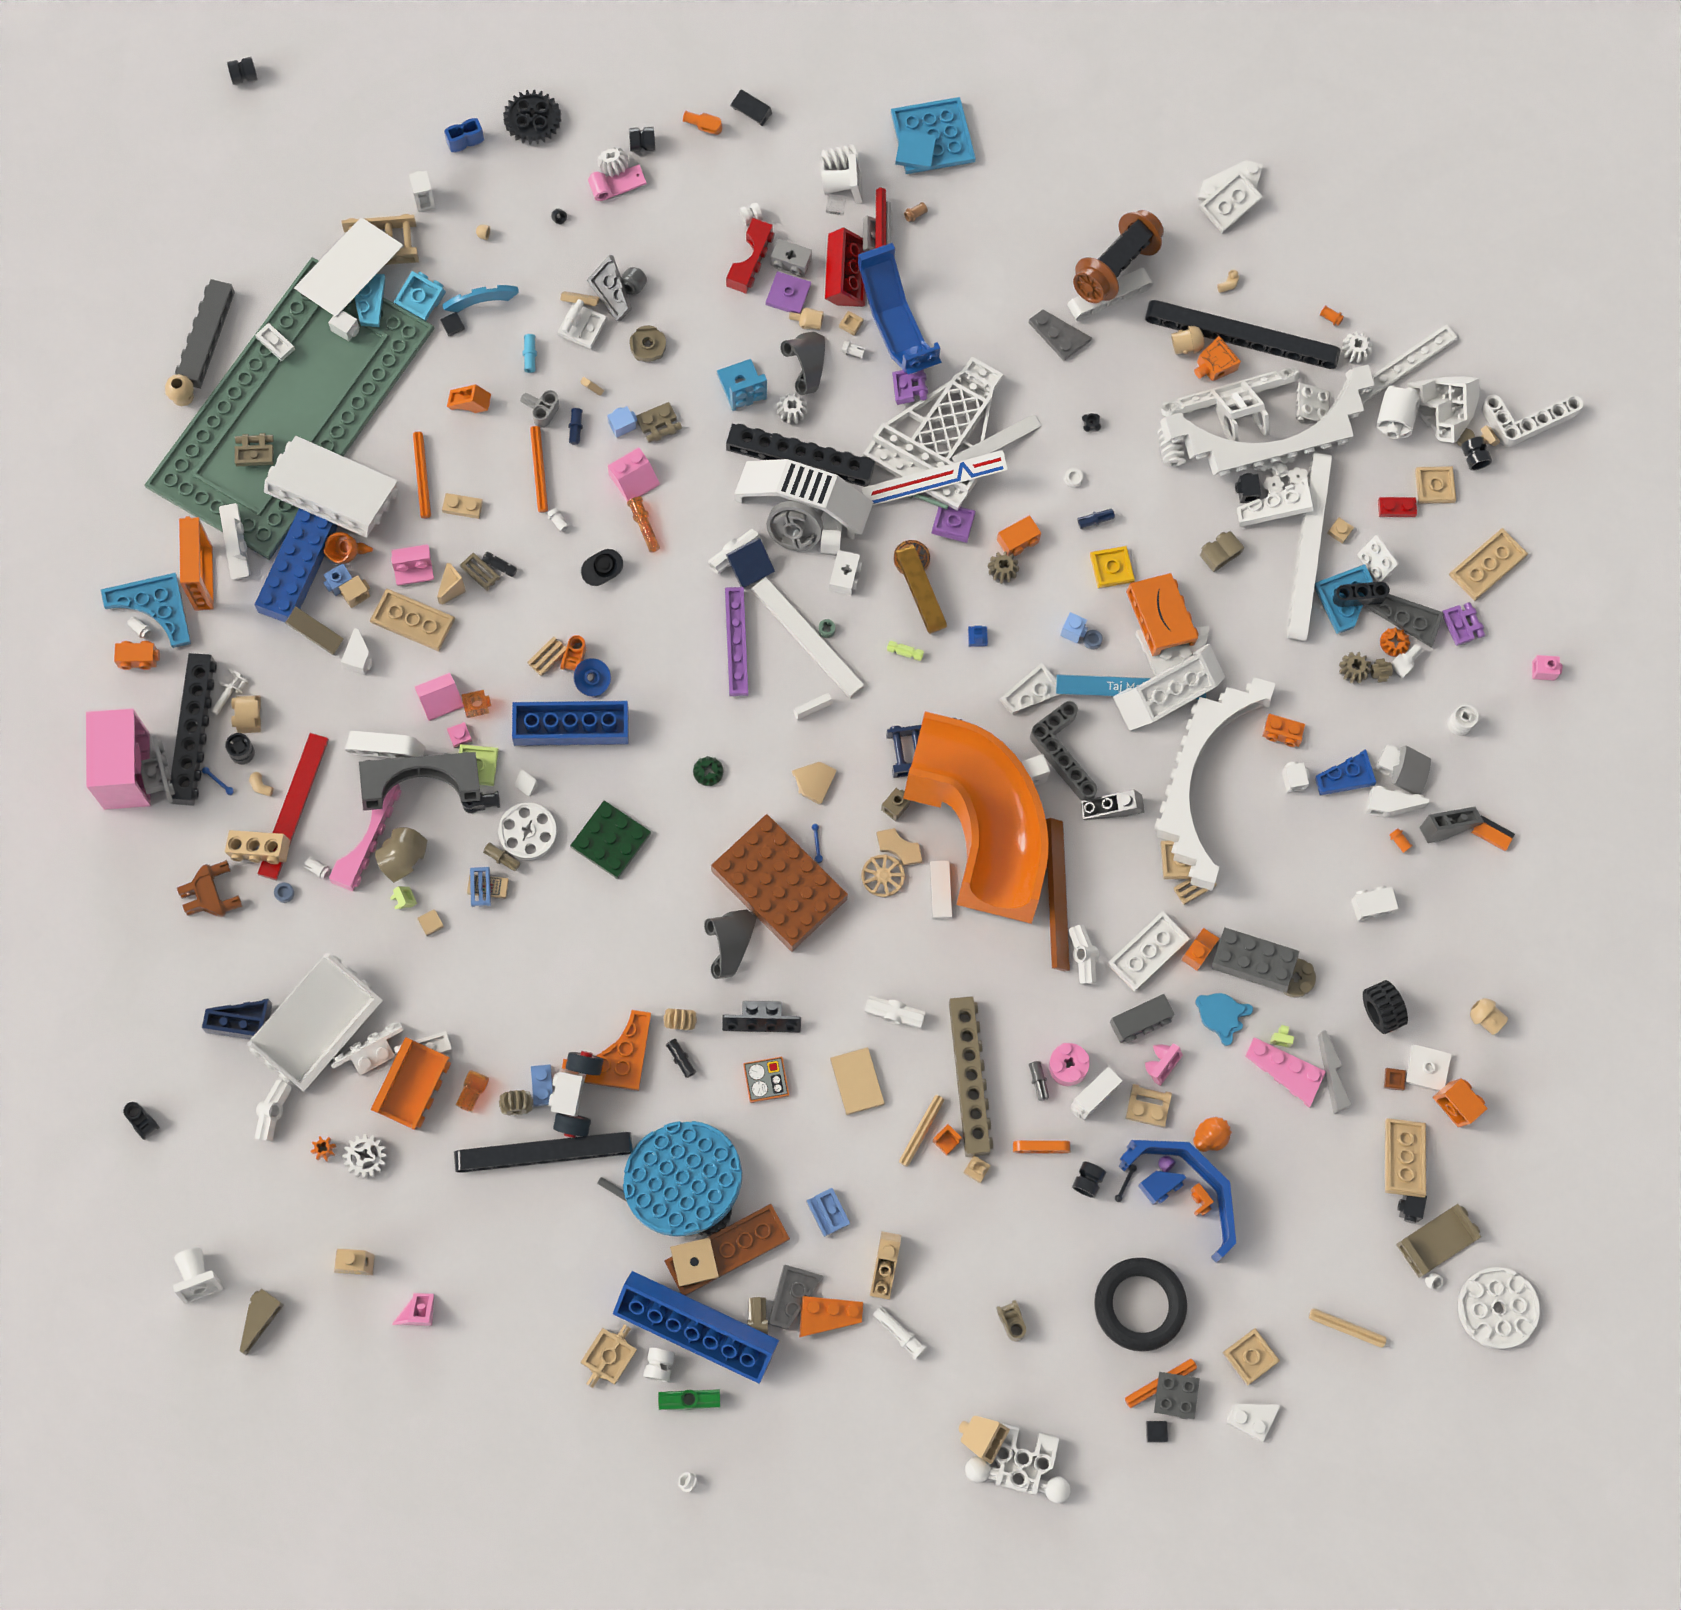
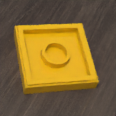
[1090,546,1135,588]

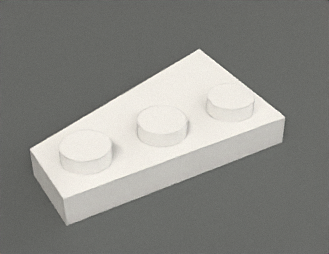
[999,663,1061,714]

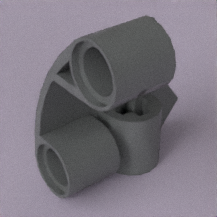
[780,332,825,395]
[704,909,757,979]

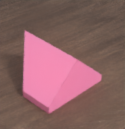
[392,1293,434,1326]

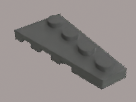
[1366,590,1443,648]

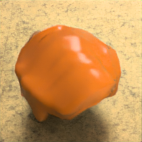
[1193,1117,1232,1152]

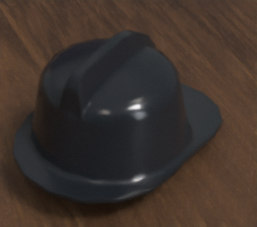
[581,549,623,586]

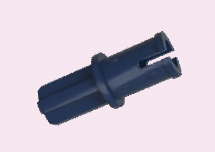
[568,408,583,445]
[1077,509,1115,529]

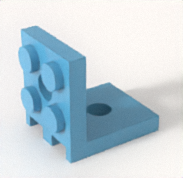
[717,359,767,411]

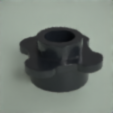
[1082,413,1101,432]

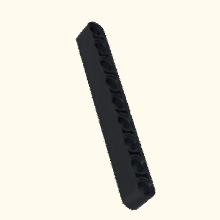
[454,1132,633,1173]

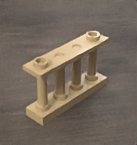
[341,214,419,265]

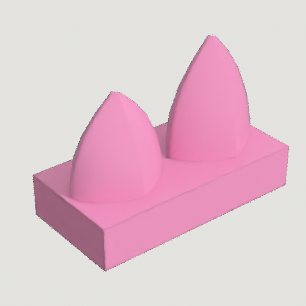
[1145,1044,1183,1086]

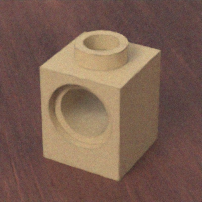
[339,575,370,608]

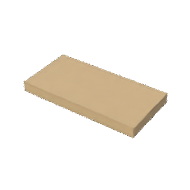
[1449,528,1528,601]
[370,588,455,652]
[1385,1118,1426,1198]

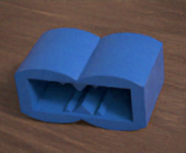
[444,118,484,152]

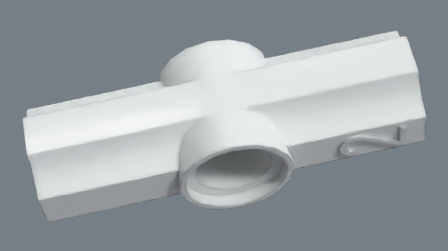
[708,529,762,575]
[864,995,925,1029]

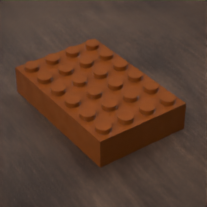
[711,814,848,952]

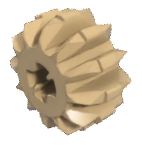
[663,1008,697,1030]

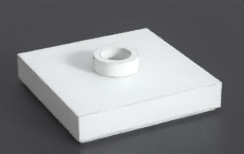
[1405,1044,1451,1091]

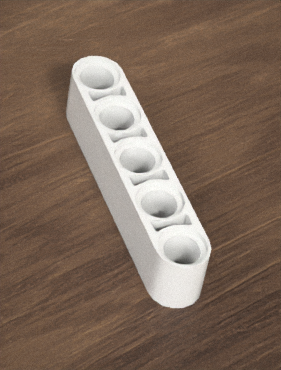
[1067,268,1153,321]

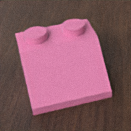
[608,447,660,503]

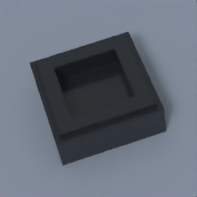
[440,312,465,337]

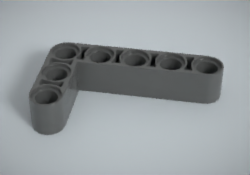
[1030,701,1097,801]

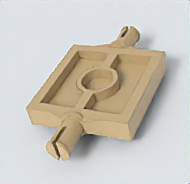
[580,1324,637,1388]

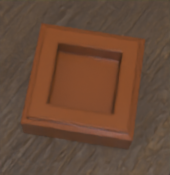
[1384,1068,1406,1091]

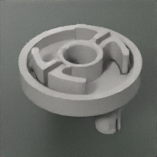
[766,501,824,551]

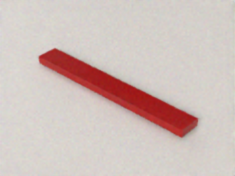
[257,733,329,881]

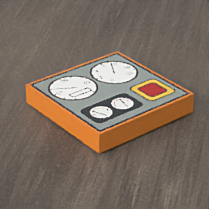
[743,1057,789,1103]

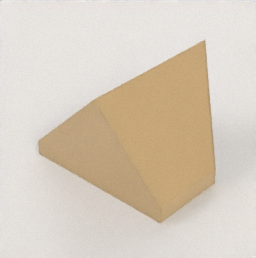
[437,563,466,605]

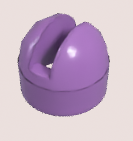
[1158,1155,1176,1172]

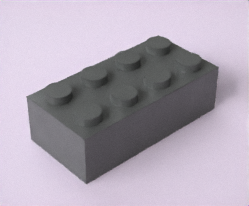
[1212,927,1300,993]

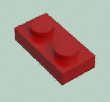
[1378,497,1417,517]

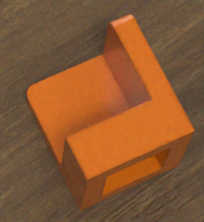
[933,1124,962,1156]

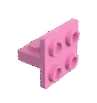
[391,545,434,586]

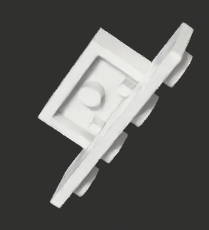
[219,503,250,580]
[330,1022,404,1076]

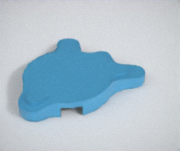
[1195,993,1253,1046]

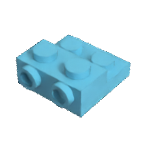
[394,271,446,321]

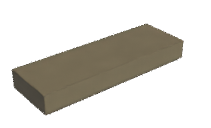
[285,607,344,655]

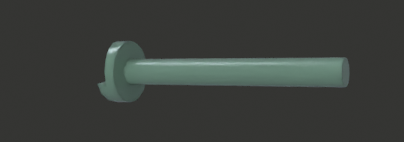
[908,493,949,510]

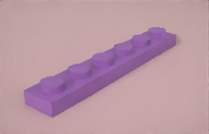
[725,587,748,696]

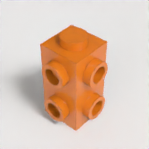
[114,641,160,670]

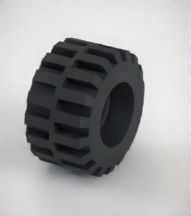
[1362,980,1408,1034]

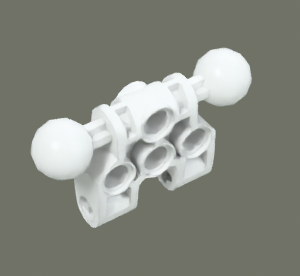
[965,1423,1071,1503]

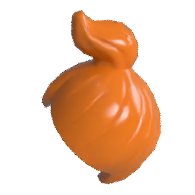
[324,532,373,564]

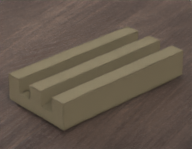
[460,553,500,591]

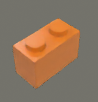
[997,515,1041,556]

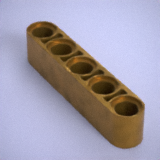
[895,544,947,634]

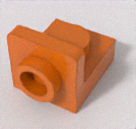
[1190,1183,1214,1216]

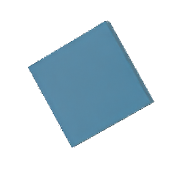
[895,130,936,170]

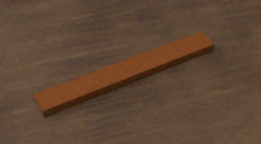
[1046,818,1070,972]

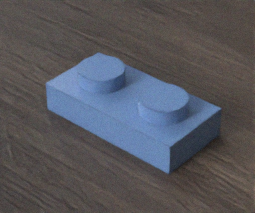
[531,1064,553,1107]

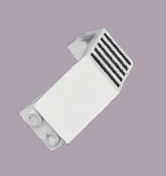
[735,459,873,539]

